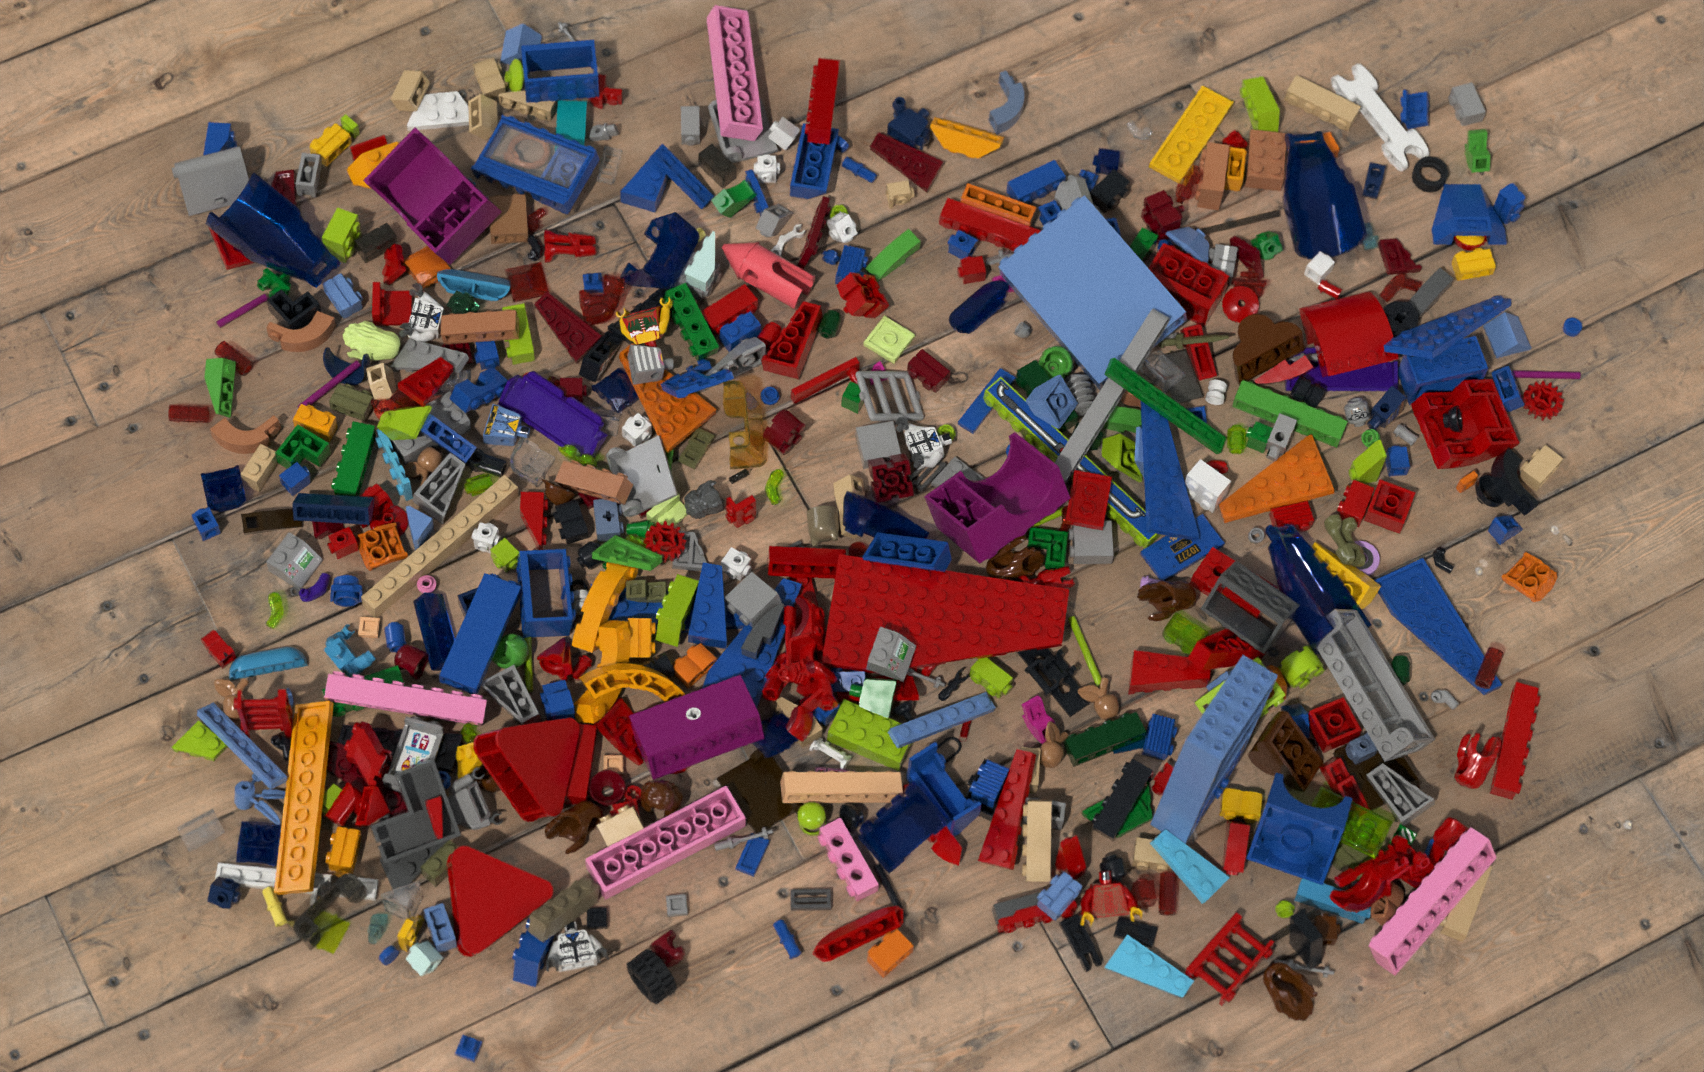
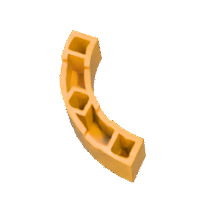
[572,562,638,653]
[573,620,630,723]
[579,663,685,702]

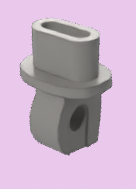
[589,123,619,141]

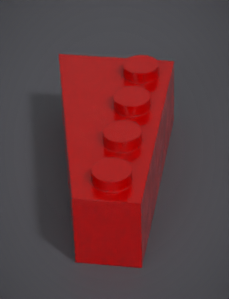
[761,301,823,379]
[1188,628,1265,671]
[1128,650,1211,695]

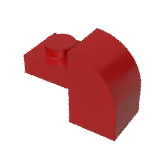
[588,73,623,109]

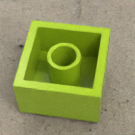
[322,207,362,263]

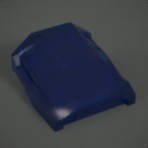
[592,368,639,414]
[201,465,246,512]
[752,713,798,758]
[236,821,281,866]

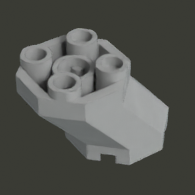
[1054,174,1103,216]

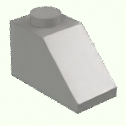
[681,106,700,145]
[756,204,793,237]

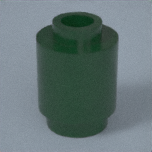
[818,310,841,339]
[1391,655,1410,685]

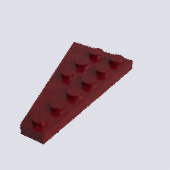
[327,741,407,816]

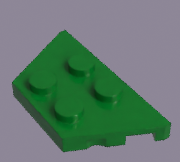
[1082,781,1152,838]

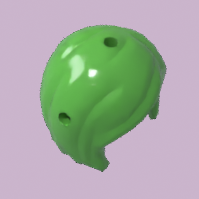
[1039,346,1073,379]
[492,634,529,669]

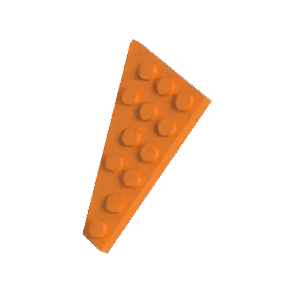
[619,343,717,453]
[1219,434,1334,523]

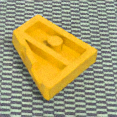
[456,742,482,779]
[397,915,425,952]

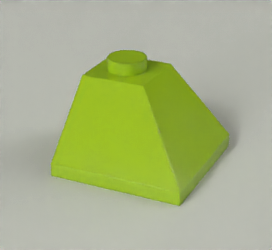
[377,405,432,440]
[1102,433,1142,482]

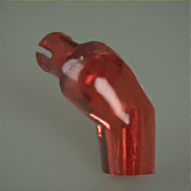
[1379,274,1422,303]

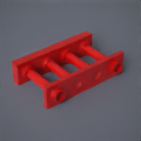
[234,689,294,738]
[1185,912,1274,1006]

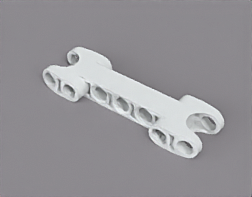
[1331,64,1429,171]

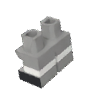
[1208,244,1238,286]

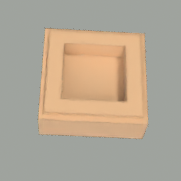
[358,617,380,638]
[603,755,623,776]

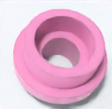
[417,575,436,594]

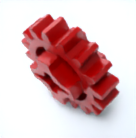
[1523,381,1564,421]
[644,521,686,563]

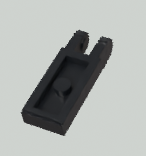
[1059,914,1101,972]

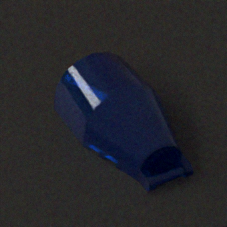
[1282,131,1367,259]
[205,173,340,288]
[1265,524,1372,655]

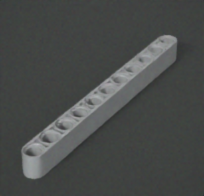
[1055,309,1170,485]

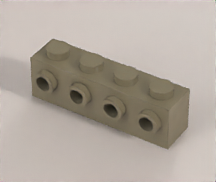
[528,876,600,942]

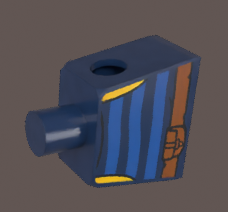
[1367,386,1406,430]

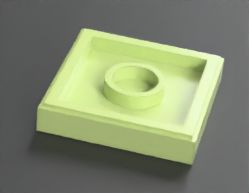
[863,316,915,364]

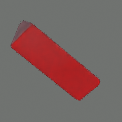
[350,135,387,161]

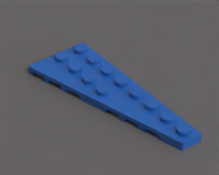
[1140,400,1199,541]

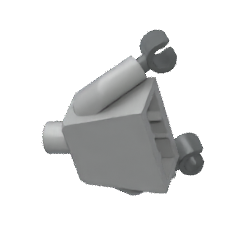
[447,766,503,830]

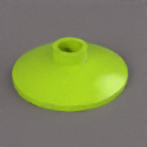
[505,59,523,92]

